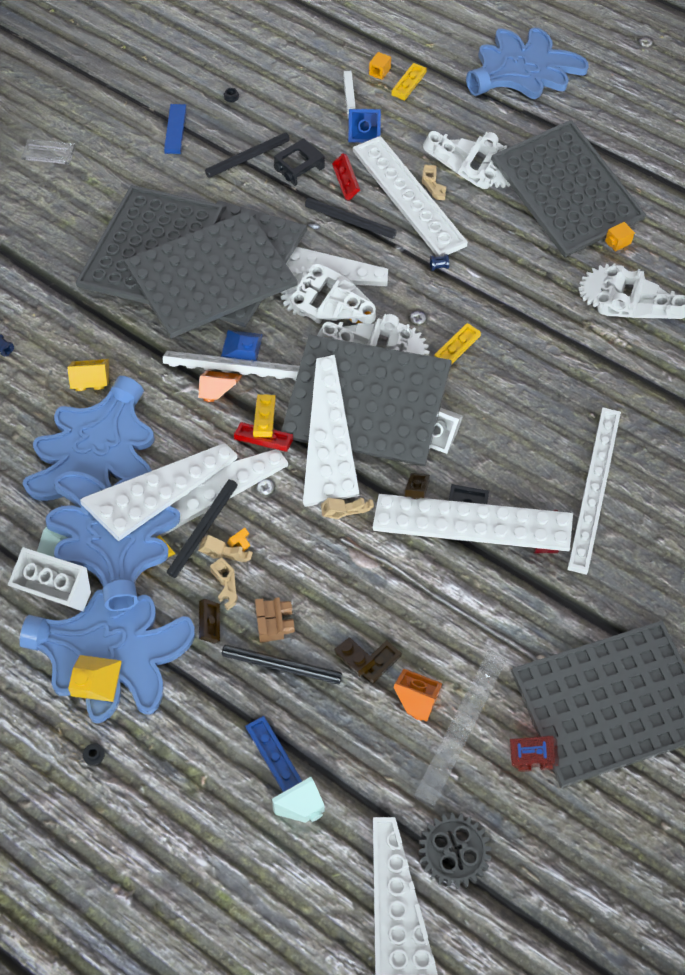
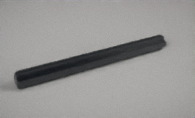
[205,132,290,178]
[305,198,397,239]
[166,479,238,578]
[222,645,342,684]

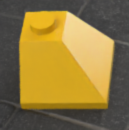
[68,655,122,702]

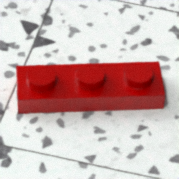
[332,153,360,200]
[234,422,293,452]

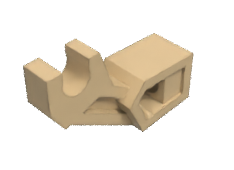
[422,165,446,200]
[321,498,374,519]
[198,535,253,562]
[210,557,238,611]

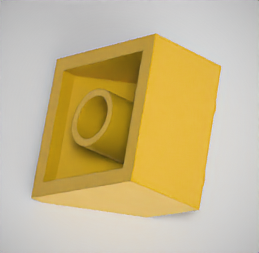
[67,359,109,391]

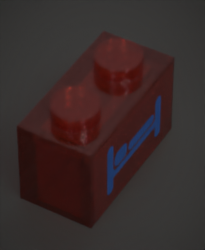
[510,736,559,772]

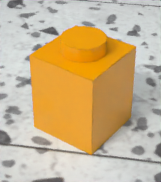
[369,52,391,80]
[605,222,635,252]

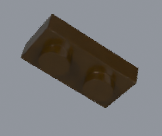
[405,473,430,499]
[199,599,220,644]
[334,637,376,677]
[362,640,402,684]

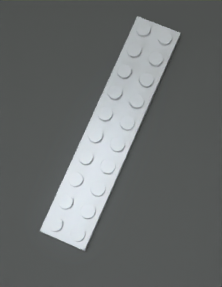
[353,136,468,256]
[373,494,573,551]

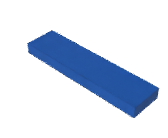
[164,104,187,154]
[245,716,302,792]

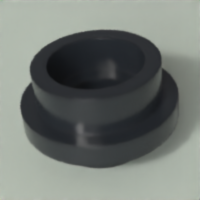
[224,88,239,103]
[83,743,105,765]

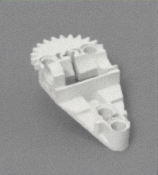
[423,131,510,189]
[579,263,685,319]
[281,264,376,324]
[317,314,430,355]

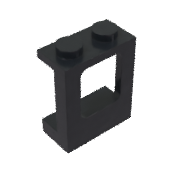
[274,138,325,186]

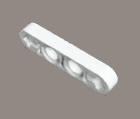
[343,70,355,118]

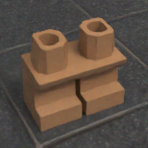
[255,597,295,643]

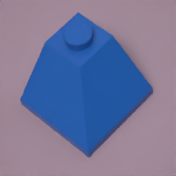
[348,109,381,143]
[221,330,263,361]

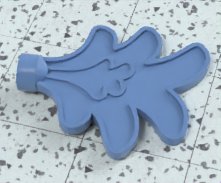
[466,27,589,99]
[23,376,155,501]
[46,471,180,611]
[20,590,195,723]

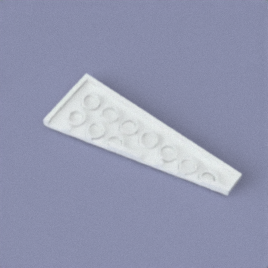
[286,247,388,286]
[303,355,360,507]
[80,443,237,541]
[160,449,288,537]
[373,817,438,975]

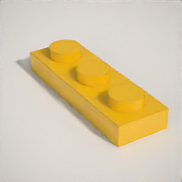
[391,63,427,101]
[434,323,481,365]
[253,394,276,437]

